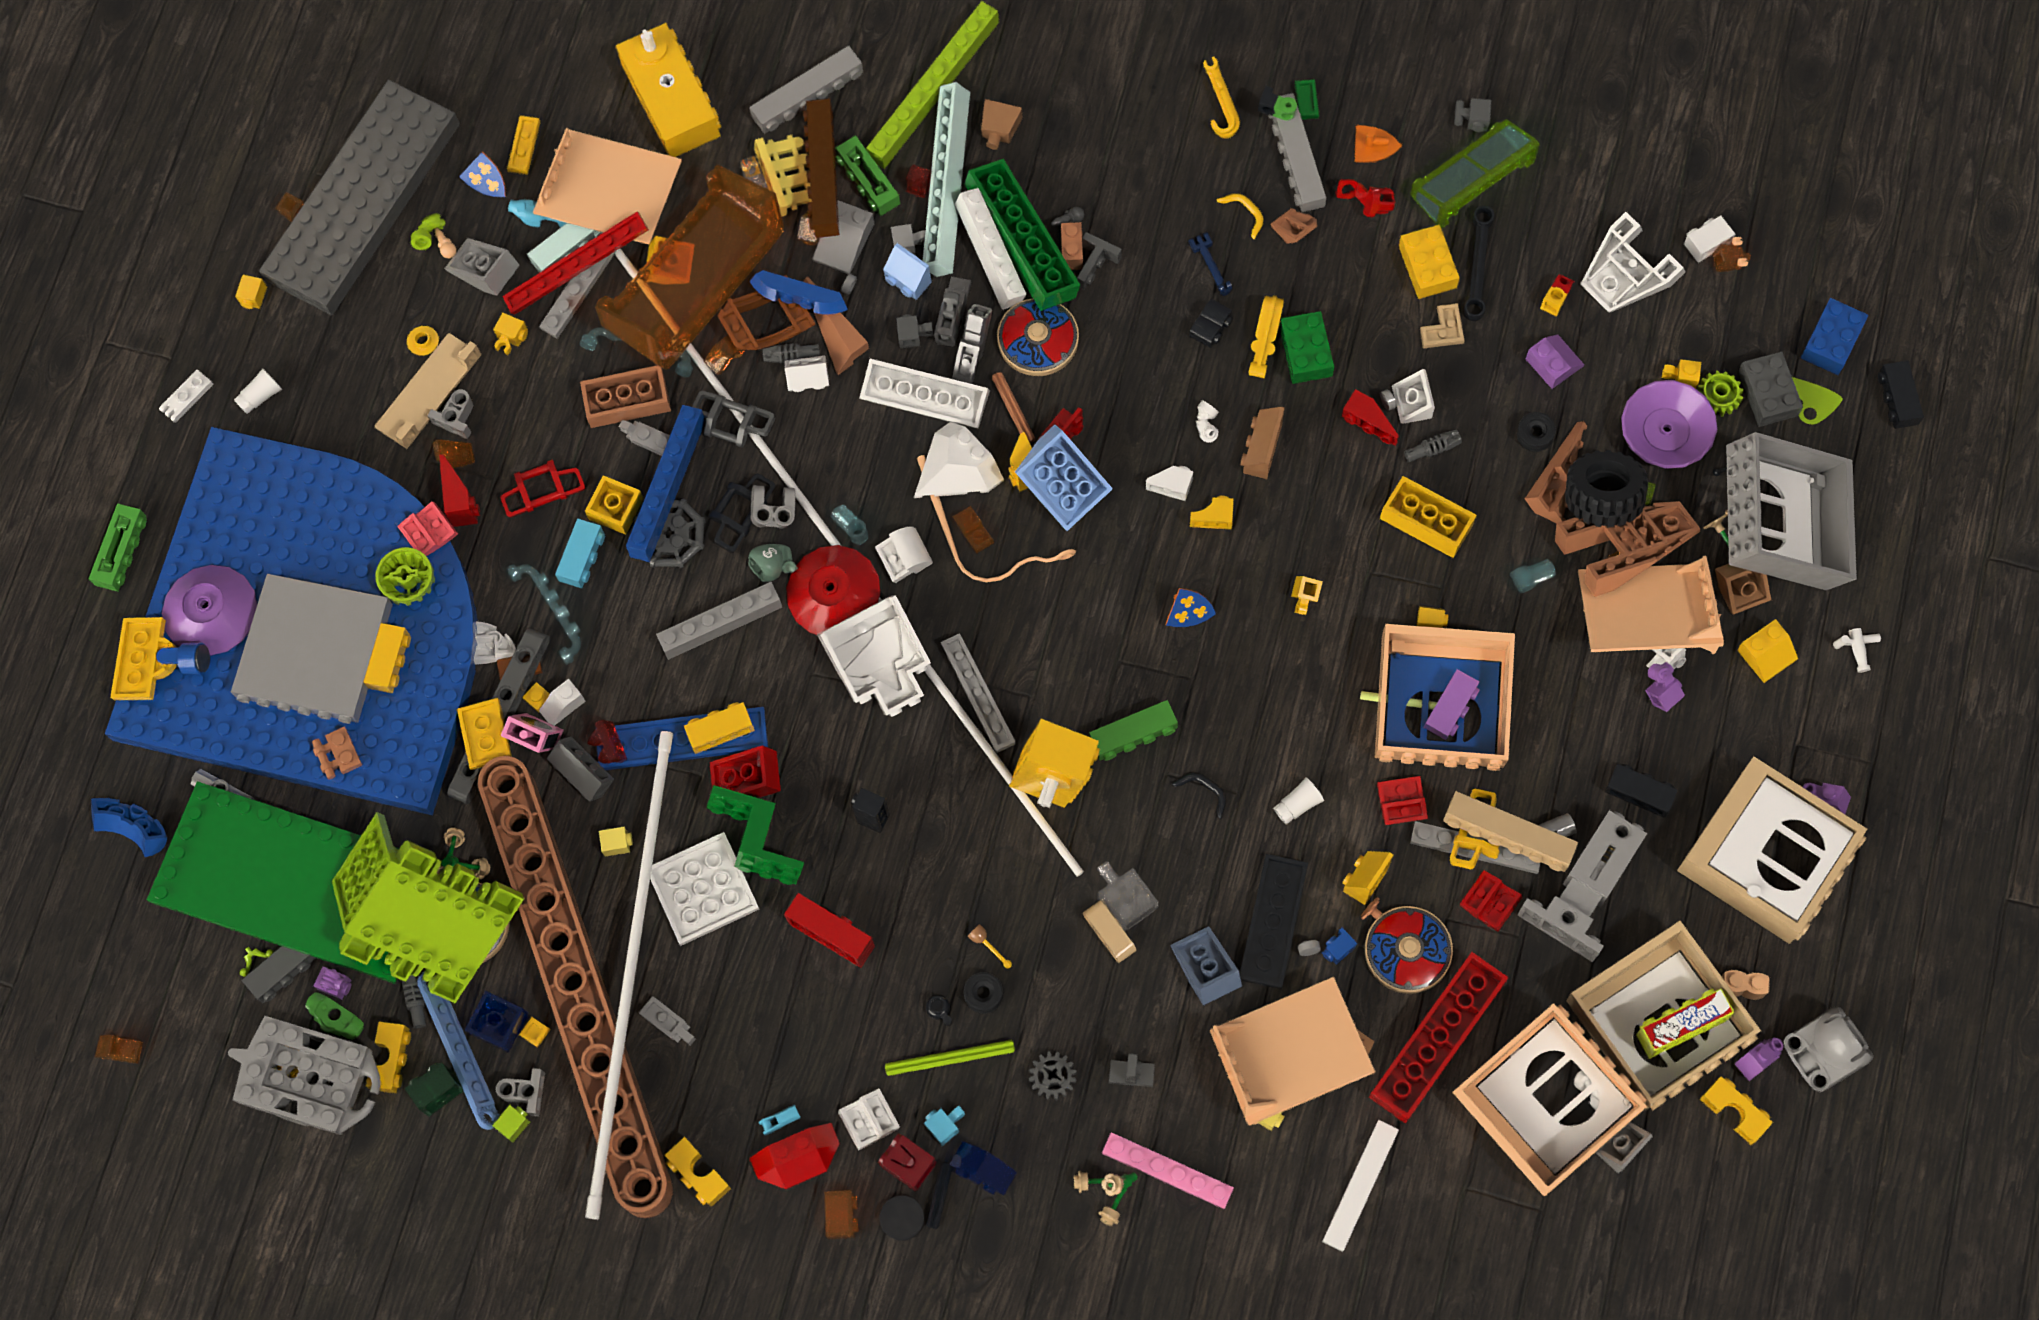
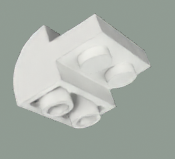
[875,527,933,583]

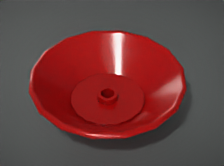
[786,545,880,635]

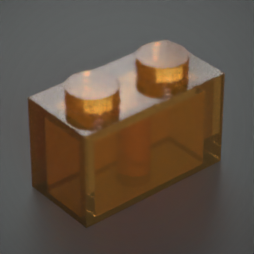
[824,1190,859,1240]

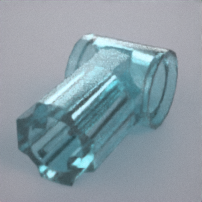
[831,504,868,545]
[1510,559,1556,593]

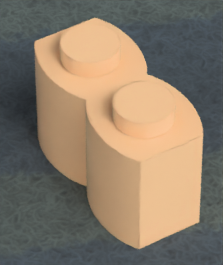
[1721,970,1769,1000]

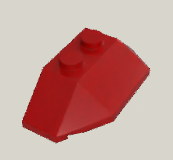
[749,1123,840,1189]

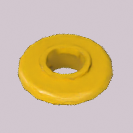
[407,326,439,356]

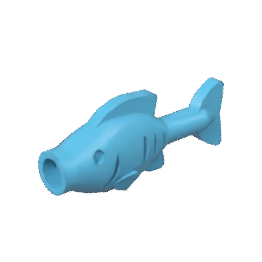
[508,199,566,228]

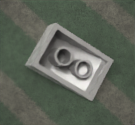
[813,200,874,274]
[445,238,519,296]

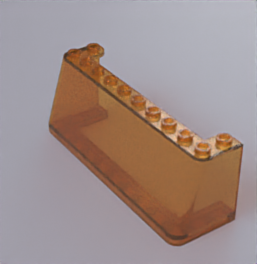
[595,164,784,370]

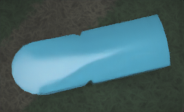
[759,1105,800,1135]

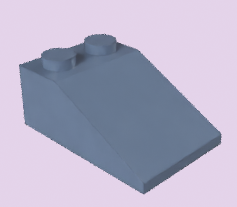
[1171,927,1242,1005]

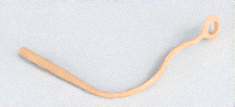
[917,455,1076,583]

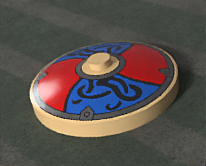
[997,298,1079,376]
[1364,906,1453,994]

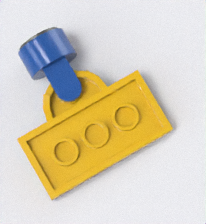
[110,617,210,700]

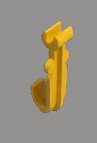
[1203,57,1240,138]
[1248,295,1284,378]

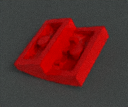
[1377,776,1428,825]
[1460,870,1522,932]

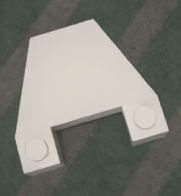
[1581,212,1685,313]

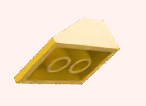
[1343,851,1393,905]

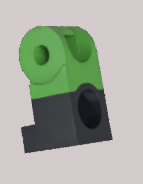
[1258,86,1297,121]

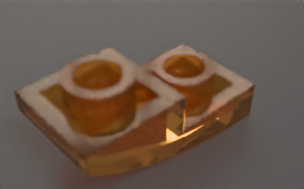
[953,506,994,554]

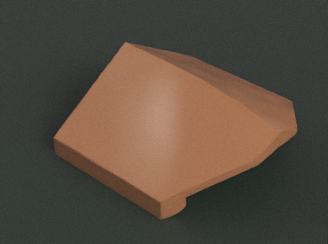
[1271,208,1317,244]

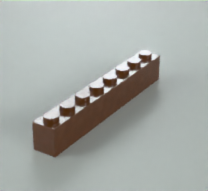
[803,99,840,238]

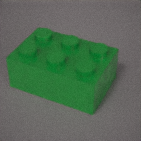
[1280,311,1334,384]

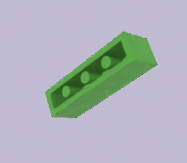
[1089,700,1178,761]

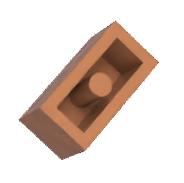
[1061,222,1083,270]

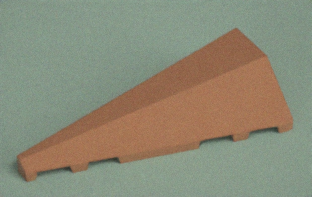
[803,277,869,375]
[1525,421,1587,523]

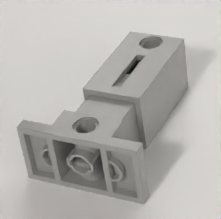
[1518,810,1647,962]

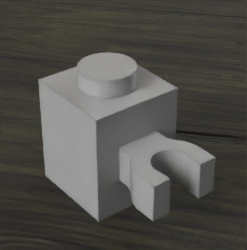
[891,224,926,255]

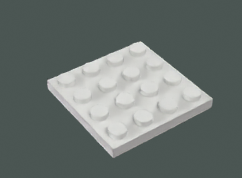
[650,832,759,946]

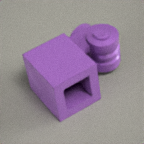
[1645,662,1685,712]
[1803,783,1851,814]
[314,967,351,1000]
[1735,1038,1783,1081]

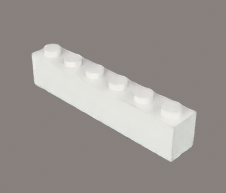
[955,188,1026,310]

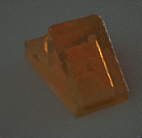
[432,439,475,468]
[95,1035,143,1064]

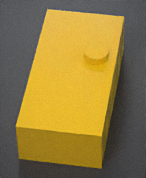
[1380,476,1477,558]

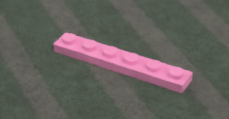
[1102,1133,1233,1209]

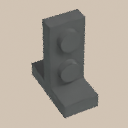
[1077,232,1122,290]
[1109,1054,1155,1087]

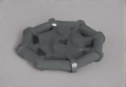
[633,499,706,568]

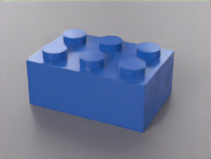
[1800,298,1868,375]

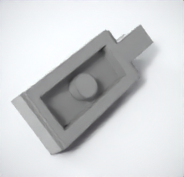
[619,420,670,456]
[639,996,696,1046]

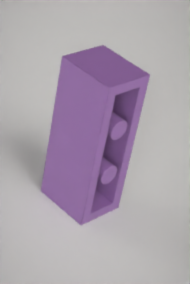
[1424,669,1480,740]

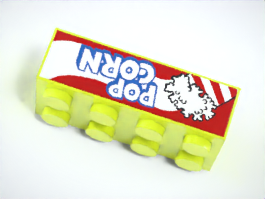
[1636,989,1734,1059]

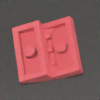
[397,501,458,556]

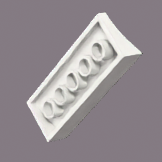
[860,359,990,429]

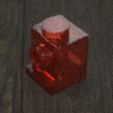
[906,164,931,198]

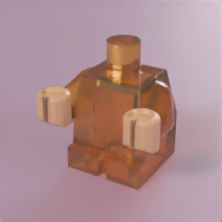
[1712,237,1750,272]

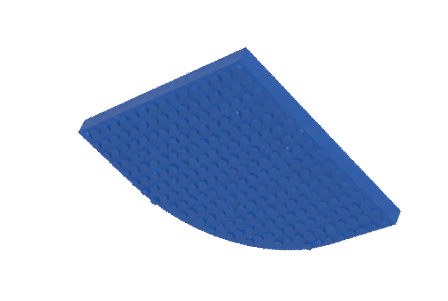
[105,427,478,815]

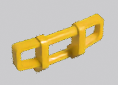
[1450,789,1500,869]

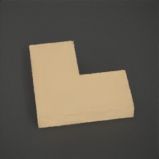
[1420,303,1465,348]

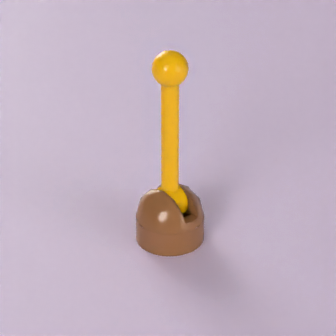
[968,924,1012,969]

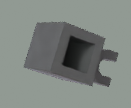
[896,314,933,348]

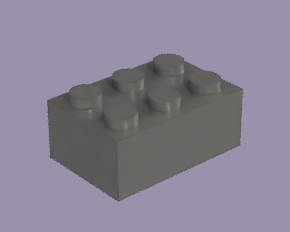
[1738,352,1803,427]

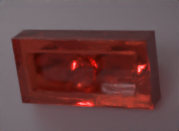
[587,720,627,764]

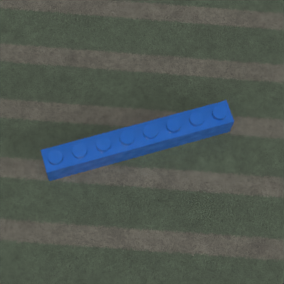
[626,405,705,562]

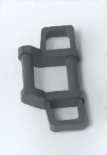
[692,391,775,448]

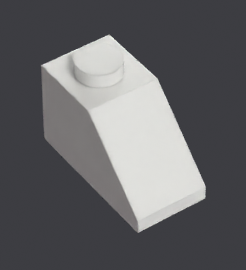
[1146,466,1193,501]
[539,679,586,726]

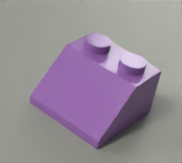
[1526,335,1584,389]

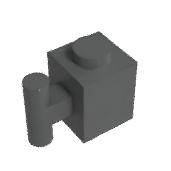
[1455,98,1491,132]

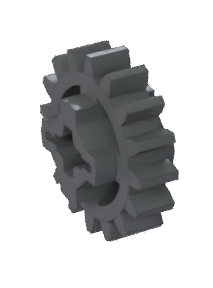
[1029,1052,1077,1100]

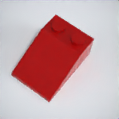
[439,454,480,527]
[710,745,781,798]

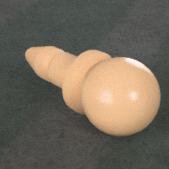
[435,228,456,258]

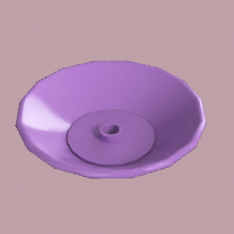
[1621,380,1717,468]
[162,565,257,656]

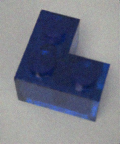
[949,1141,1017,1195]

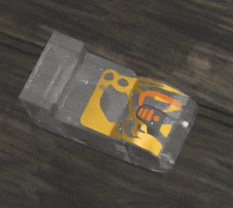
[739,156,768,197]

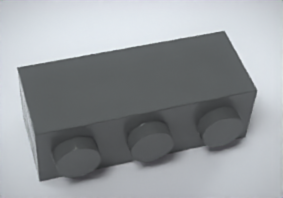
[547,736,614,802]

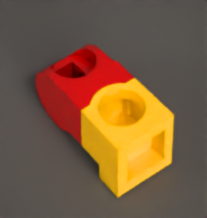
[1540,274,1574,317]

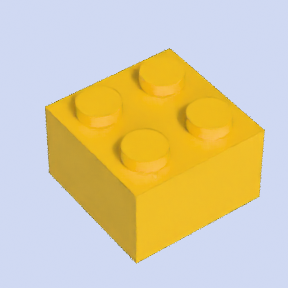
[585,475,644,535]

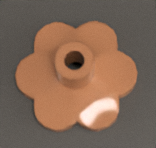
[1361,897,1382,920]

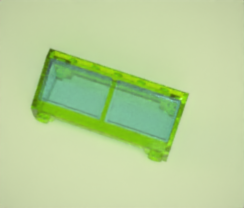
[1410,119,1540,229]

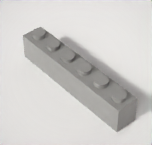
[749,46,863,134]
[1268,93,1326,212]
[656,582,782,660]

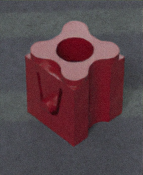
[878,1133,937,1192]

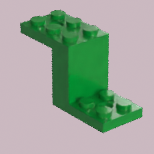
[706,785,804,885]

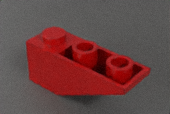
[1342,389,1399,446]

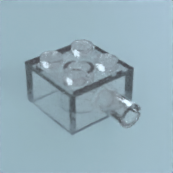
[1097,861,1159,932]

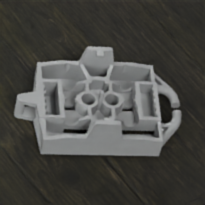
[228,1016,381,1135]

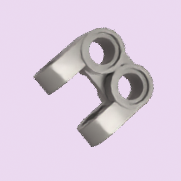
[750,485,795,529]

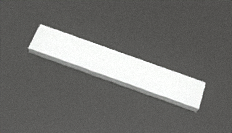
[1323,1120,1399,1252]

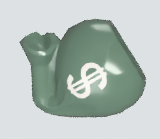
[748,544,798,582]

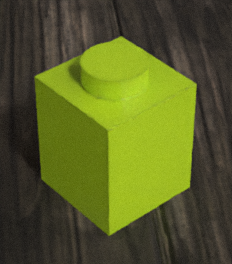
[492,1105,530,1142]

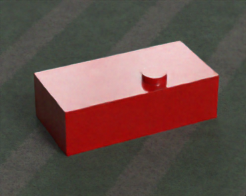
[784,893,875,968]

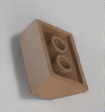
[1240,407,1285,479]

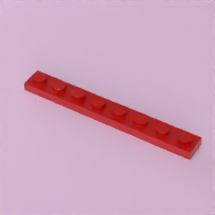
[502,211,649,315]

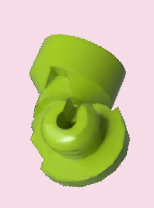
[411,213,445,250]

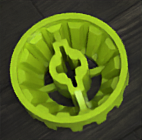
[375,547,435,606]

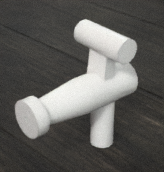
[1833,628,1881,673]

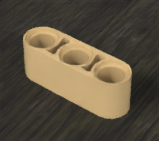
[1083,900,1137,963]

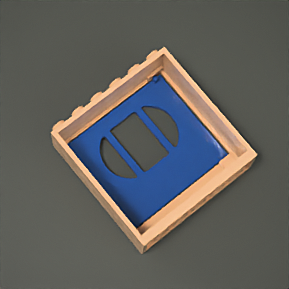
[1375,624,1515,771]

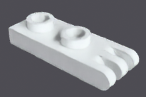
[159,370,214,422]

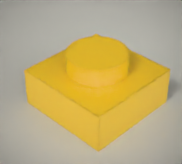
[522,682,550,713]

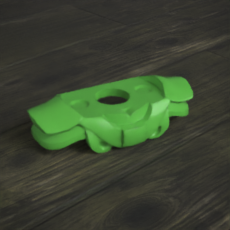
[306,992,364,1039]

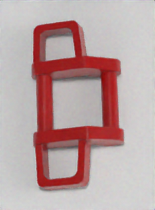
[501,459,585,518]

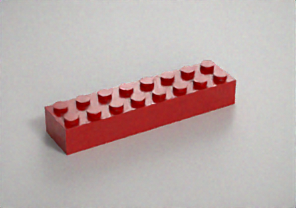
[1369,952,1509,1124]

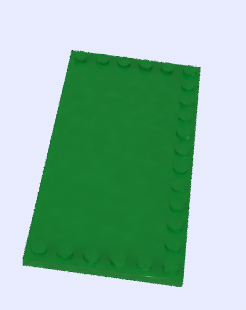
[147,781,442,984]

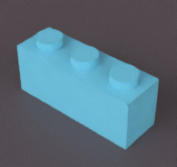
[555,519,605,588]

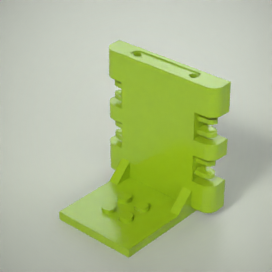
[332,812,524,1003]

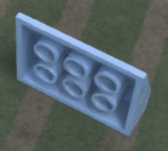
[1015,425,1113,531]

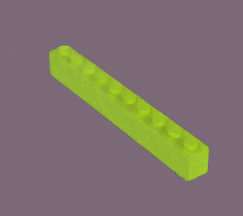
[866,1,999,169]

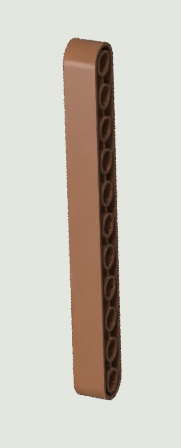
[478,756,673,1218]

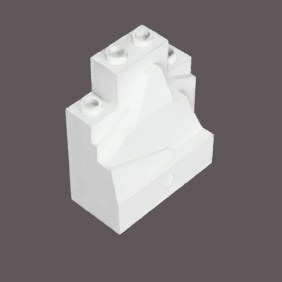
[817,595,931,717]

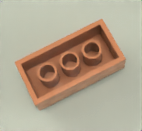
[580,365,671,428]

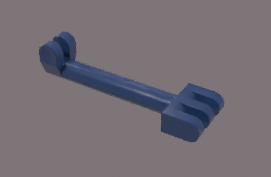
[1188,232,1232,296]

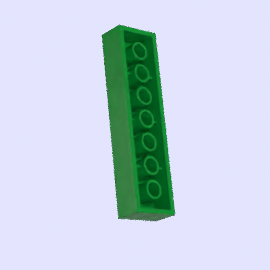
[964,159,1080,311]

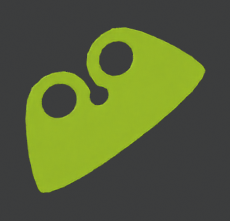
[1792,377,1843,425]

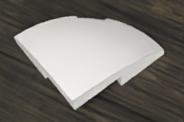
[474,621,516,665]

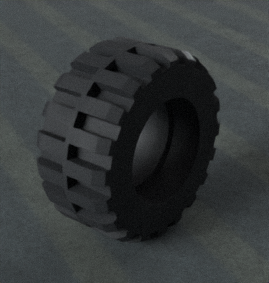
[1565,450,1648,528]

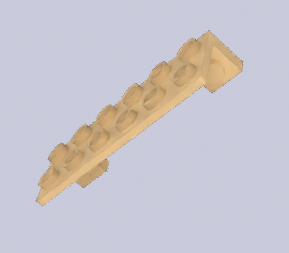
[375,333,481,449]

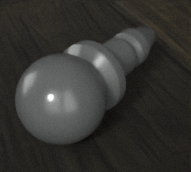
[1051,207,1084,226]

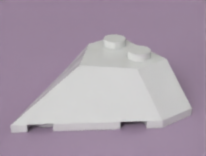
[914,422,1004,498]

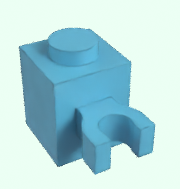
[924,1106,965,1146]

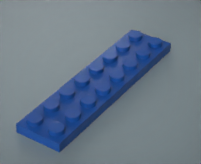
[595,707,768,770]

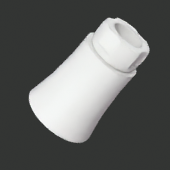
[234,368,282,414]
[1273,777,1324,824]

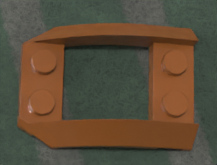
[717,275,816,350]

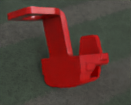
[1336,179,1395,217]

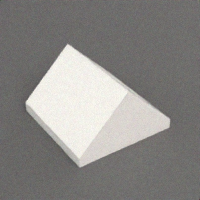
[1392,369,1435,424]

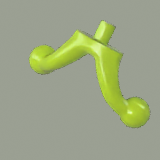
[240,947,274,977]

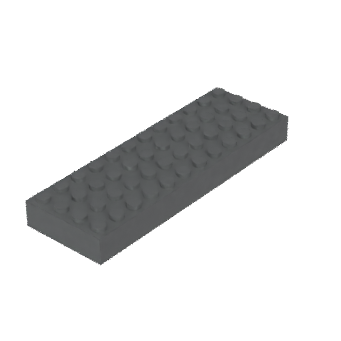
[259,80,460,316]

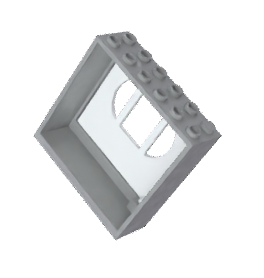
[1726,432,1857,590]

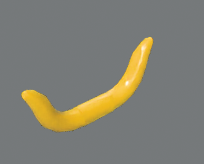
[1217,194,1263,239]

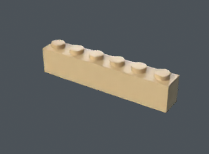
[1443,791,1578,872]

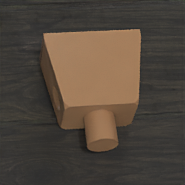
[982,99,1022,149]

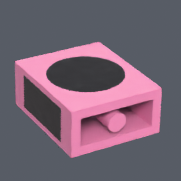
[501,713,563,753]

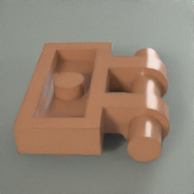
[312,726,363,780]

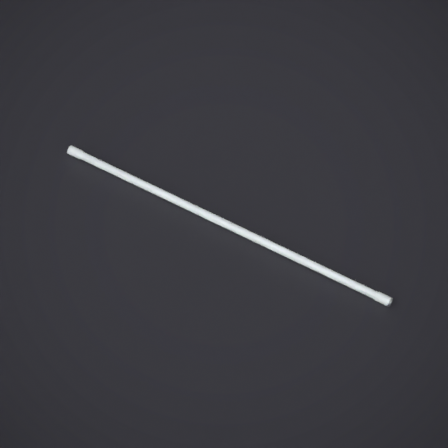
[585,731,673,1219]

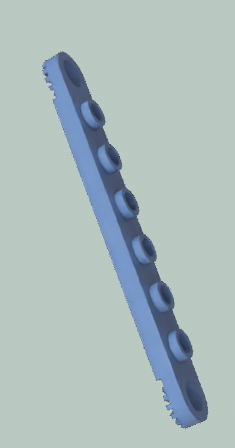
[417,971,500,1130]

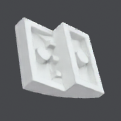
[838,1089,900,1151]

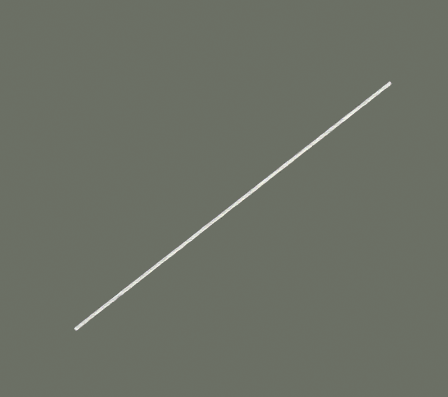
[615,249,1084,877]

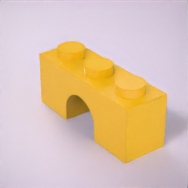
[366,1022,411,1093]
[1700,1077,1773,1145]
[665,1137,731,1207]

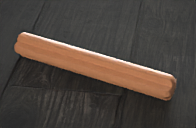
[992,372,1035,443]

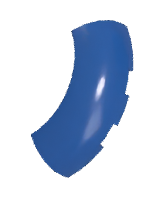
[91,798,167,857]

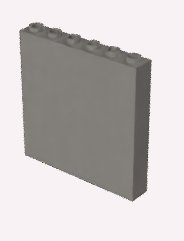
[231,574,393,724]

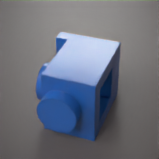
[1322,928,1357,965]

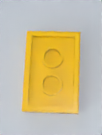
[457,698,512,770]

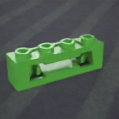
[835,136,900,216]
[89,504,147,591]

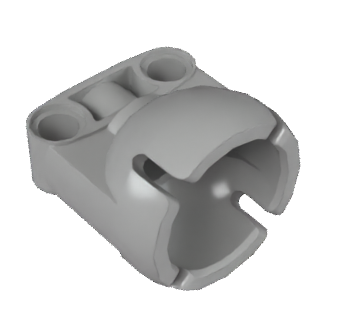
[1784,1007,1873,1091]

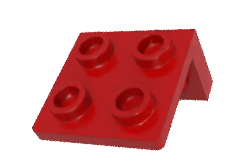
[1038,408,1084,440]

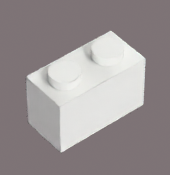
[1684,216,1735,263]
[785,356,829,392]

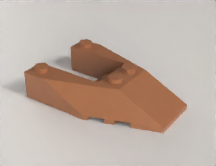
[1555,501,1700,597]

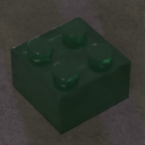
[405,1062,464,1117]

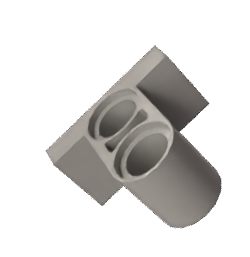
[428,389,473,439]
[496,1069,545,1117]

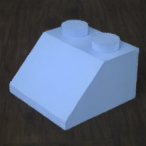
[883,243,931,300]

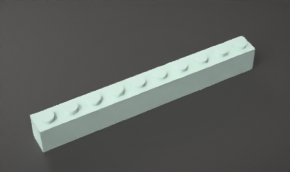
[923,82,970,277]

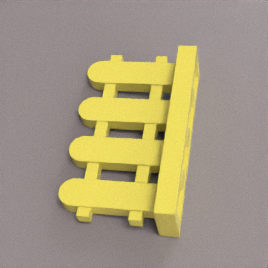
[754,135,812,217]

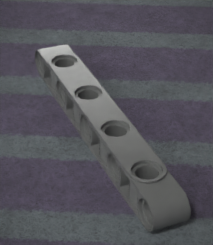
[447,628,550,804]

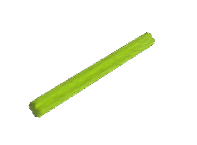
[885,1040,1015,1076]

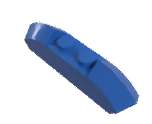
[750,271,848,314]

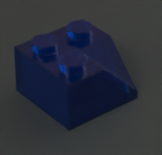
[465,991,528,1053]

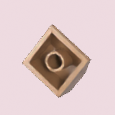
[1715,564,1771,615]

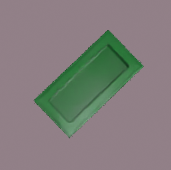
[1295,79,1319,120]

